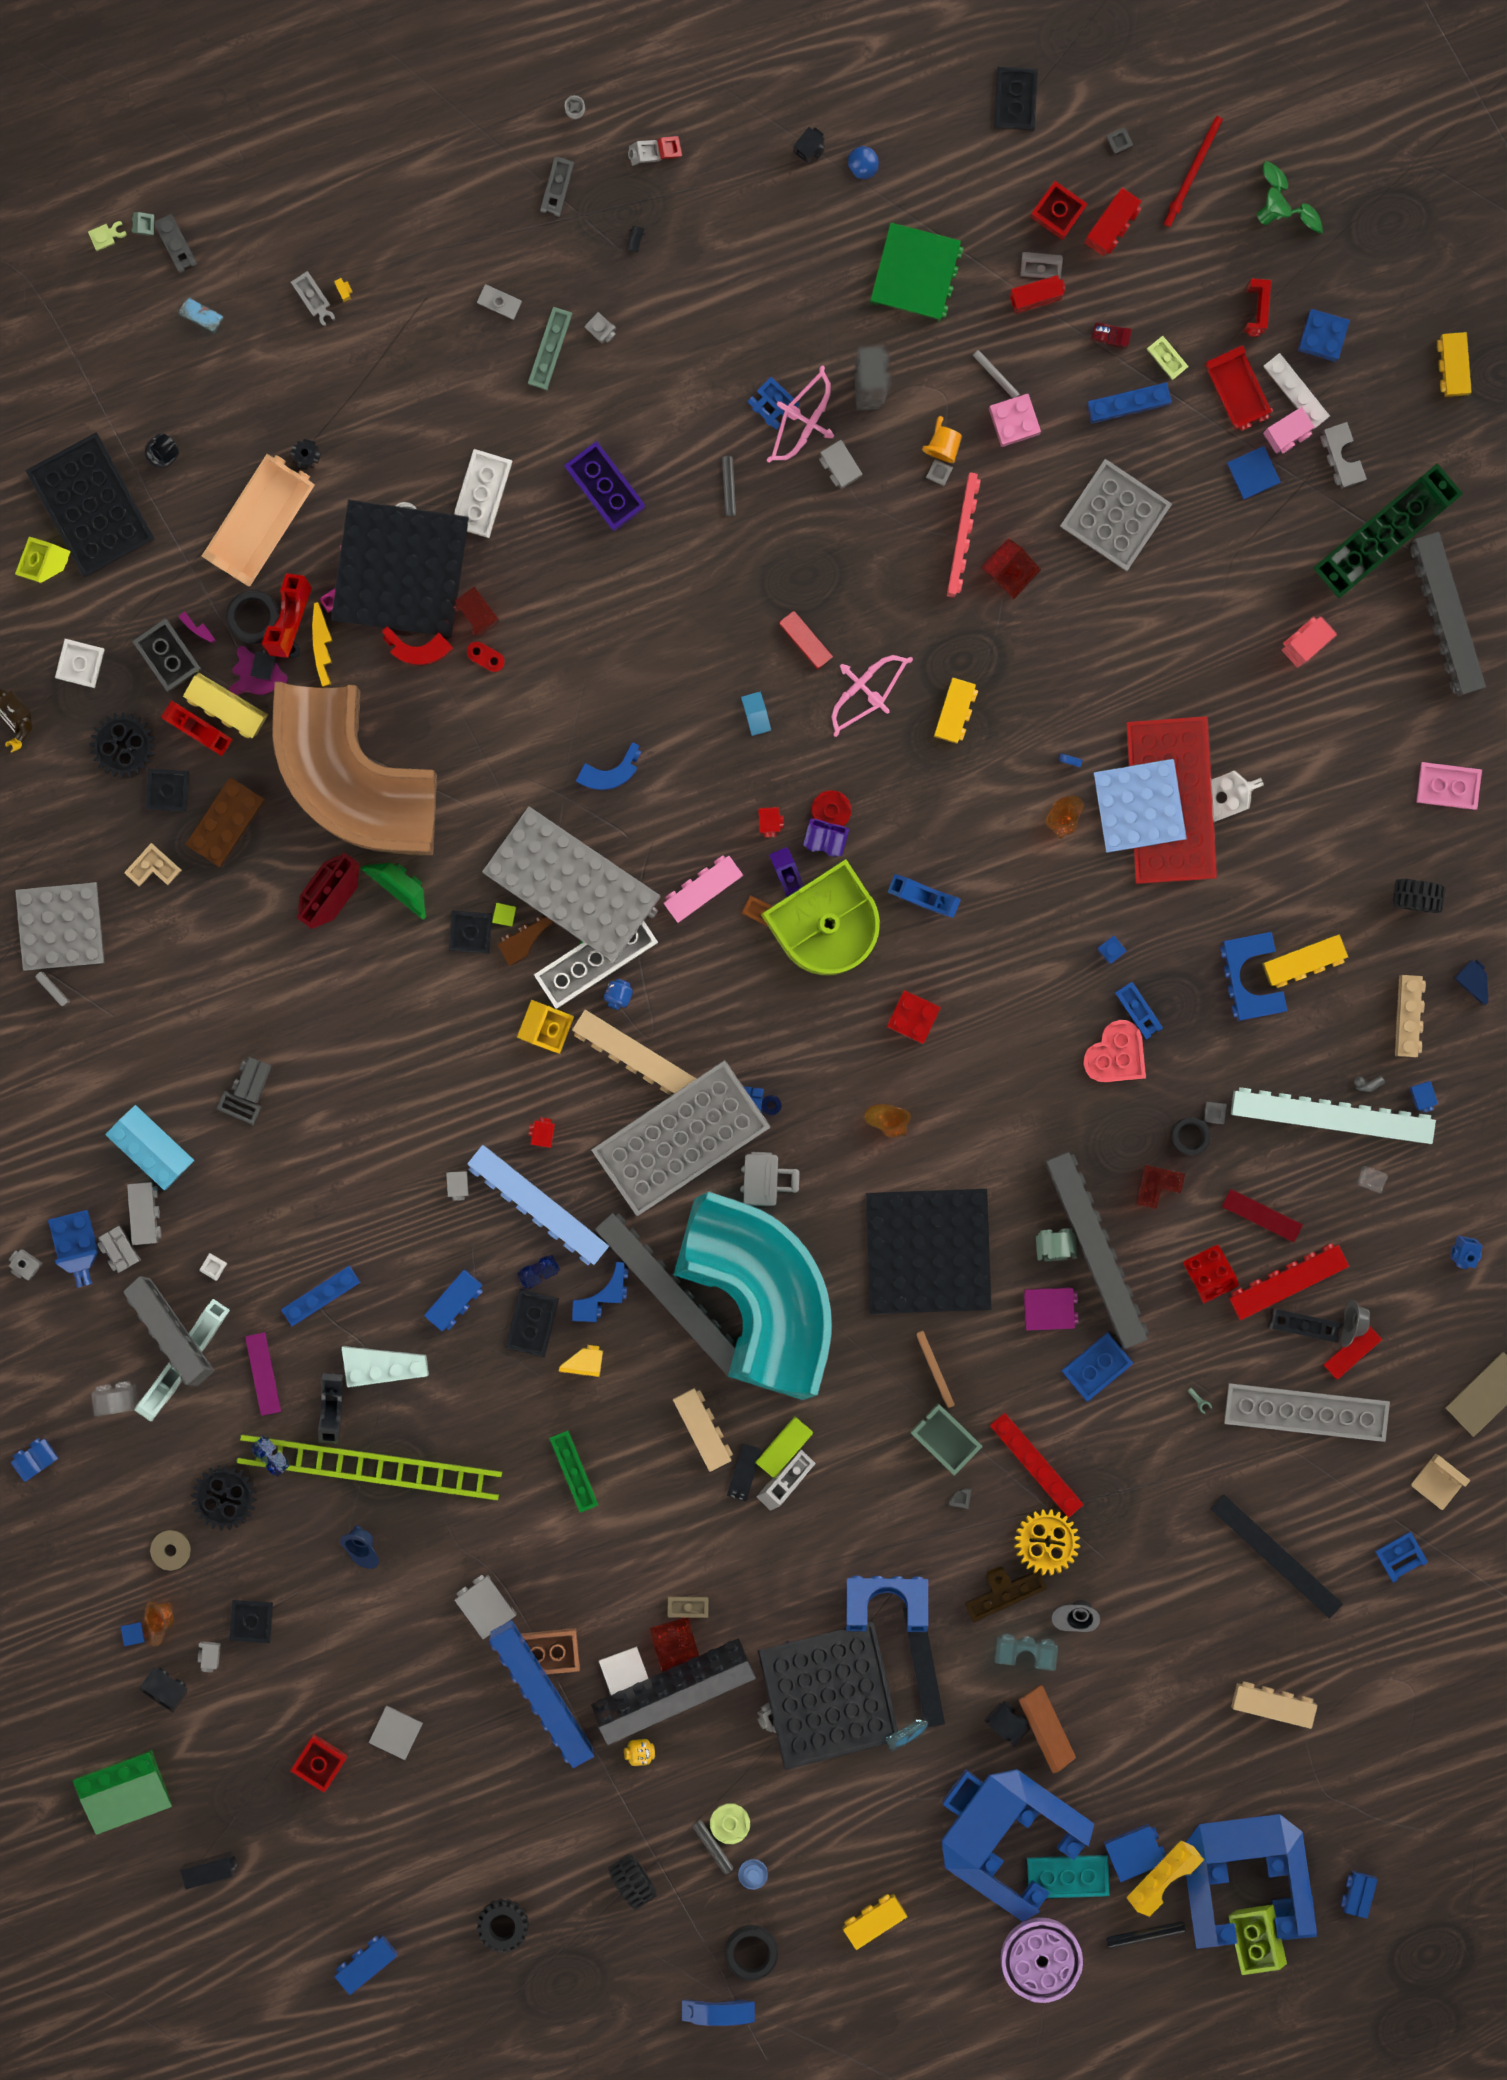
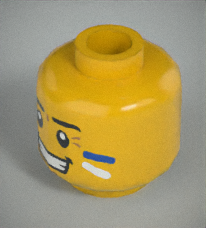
[624,1739,655,1766]

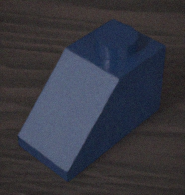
[1453,960,1488,1005]

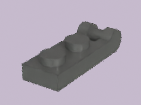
[540,157,575,217]
[154,214,197,273]

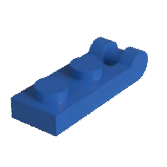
[1115,982,1163,1040]

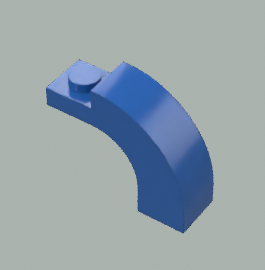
[576,742,641,790]
[887,874,961,918]
[682,1999,755,2026]

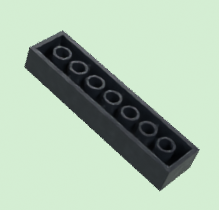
[591,1638,756,1745]

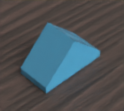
[741,692,771,736]

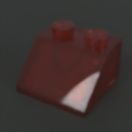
[981,538,1041,599]

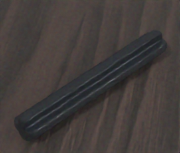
[1106,1921,1186,1948]

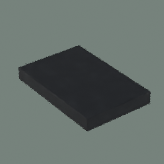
[994,67,1038,131]
[505,1289,559,1358]

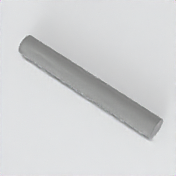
[973,350,1020,398]

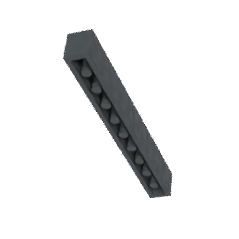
[595,1213,735,1379]

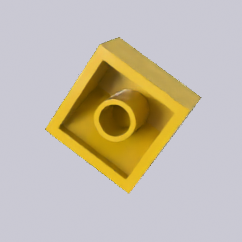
[517,1000,574,1054]

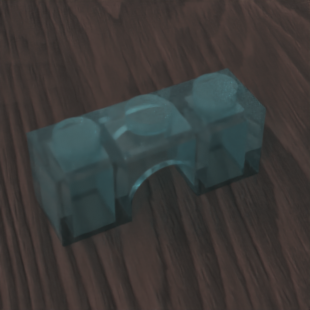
[994,1634,1058,1671]

